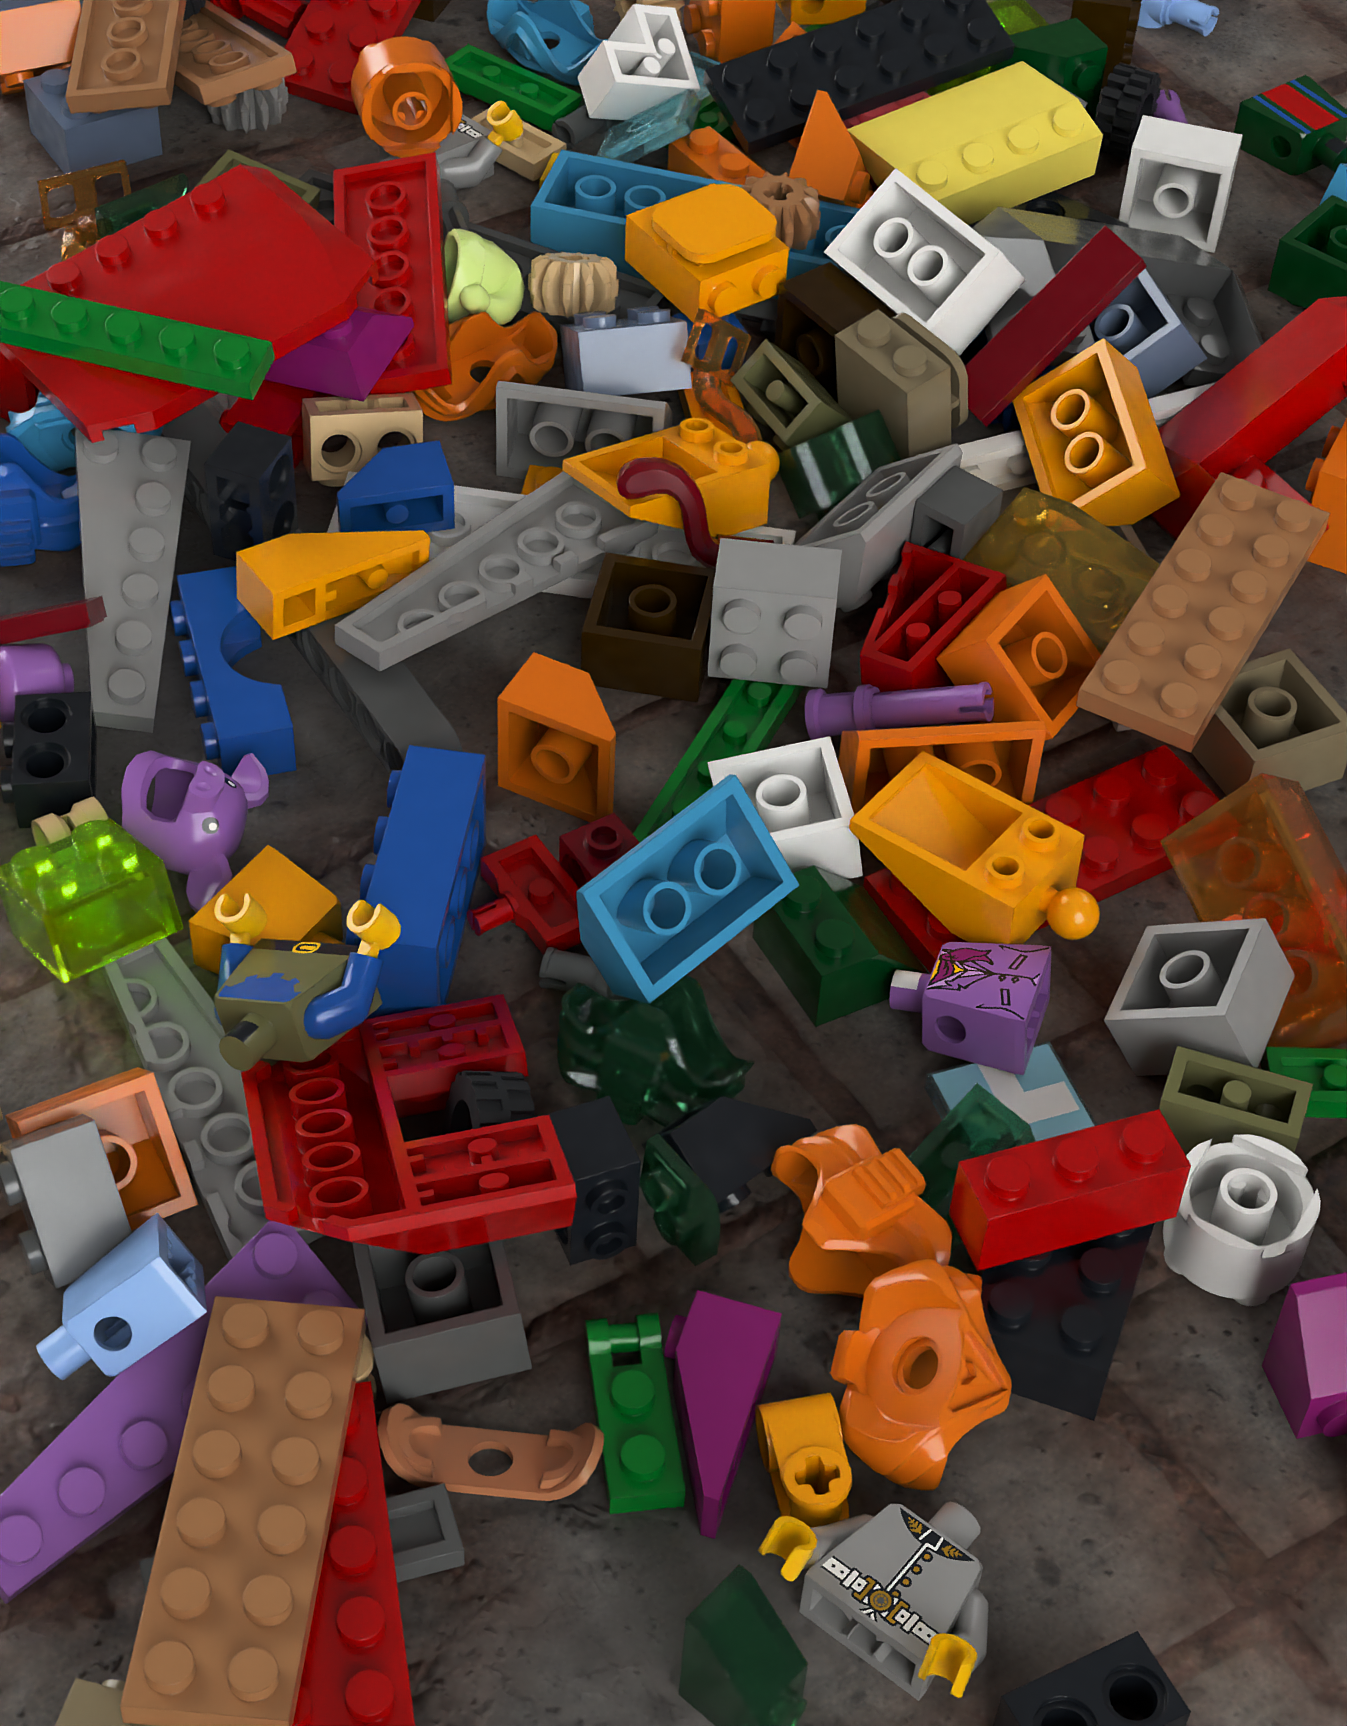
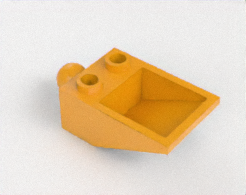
[562,418,780,537]
[849,751,1100,945]

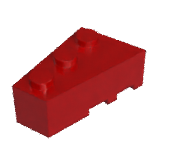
[860,541,1007,727]

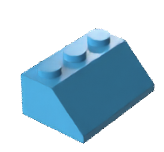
[576,774,799,1004]

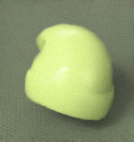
[444,229,525,325]

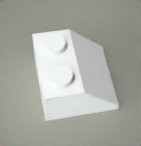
[707,736,863,879]

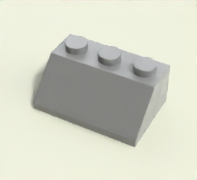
[496,381,673,479]
[794,443,963,612]

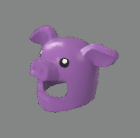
[121,750,269,913]

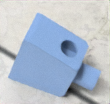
[36,1213,207,1380]

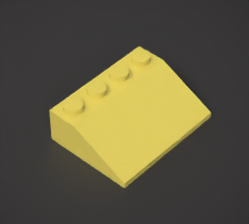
[847,61,1103,225]

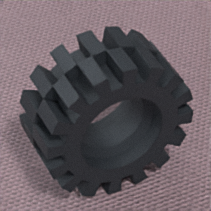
[1093,63,1161,160]

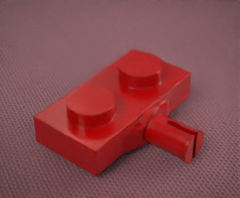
[467,834,582,955]

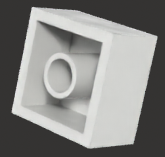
[1119,115,1243,253]

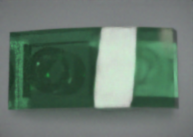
[640,1134,720,1266]

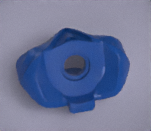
[0,433,81,567]

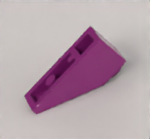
[664,1290,782,1539]

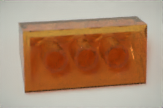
[1160,773,1347,1048]

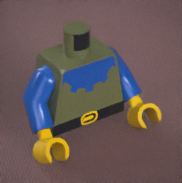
[214,893,401,1071]

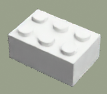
[824,168,1026,356]

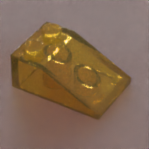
[962,487,1160,655]

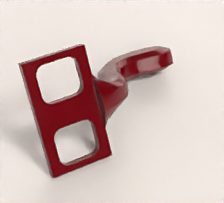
[616,457,774,569]

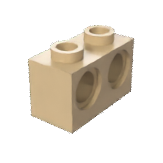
[302,393,423,487]

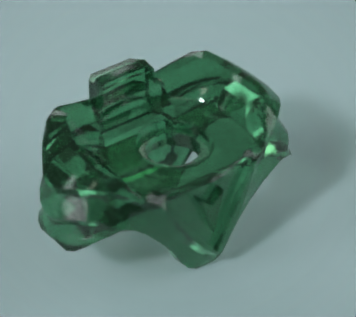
[557,975,755,1127]

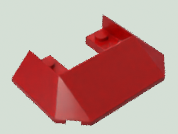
[1148,296,1347,541]
[241,994,577,1255]

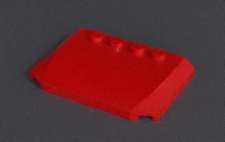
[0,164,379,443]

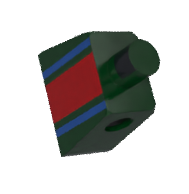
[1234,75,1347,176]

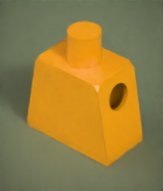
[189,845,344,974]

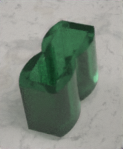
[778,409,901,521]

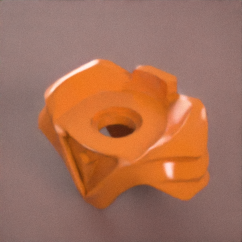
[409,311,558,422]
[771,1124,952,1298]
[830,1259,1012,1491]

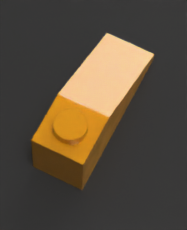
[236,530,430,640]

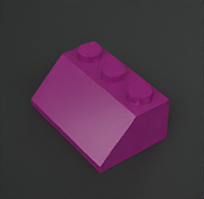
[264,306,414,402]
[1262,1272,1347,1439]

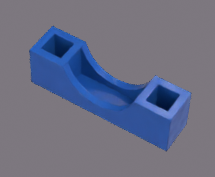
[169,566,297,777]

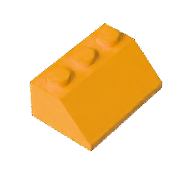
[1013,338,1181,530]

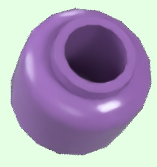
[0,643,74,723]

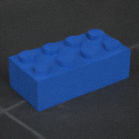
[345,745,486,1019]

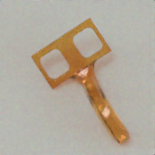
[37,159,134,262]
[681,308,762,444]

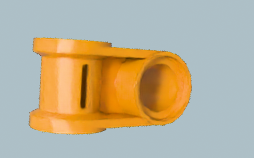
[755,1392,852,1528]

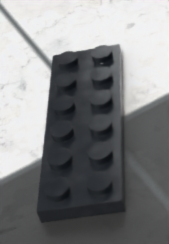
[704,0,1015,156]

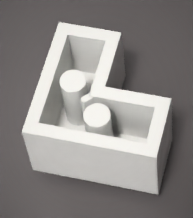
[578,4,700,124]

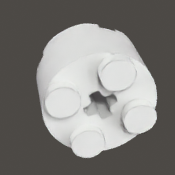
[1163,1134,1321,1306]

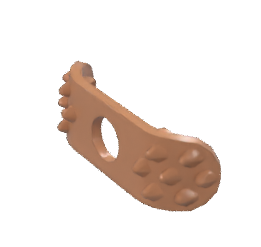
[378,1403,604,1501]

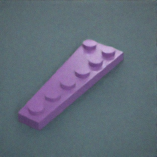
[0,1220,368,1604]

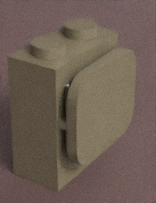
[835,309,968,466]

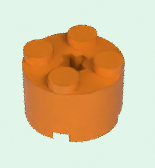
[351,37,463,158]

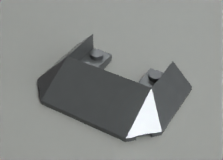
[972,206,1264,386]

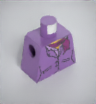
[890,942,1051,1075]

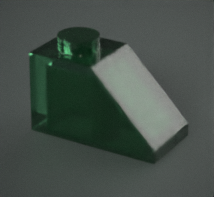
[679,1564,808,1726]

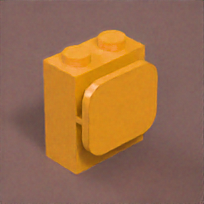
[625,183,789,326]

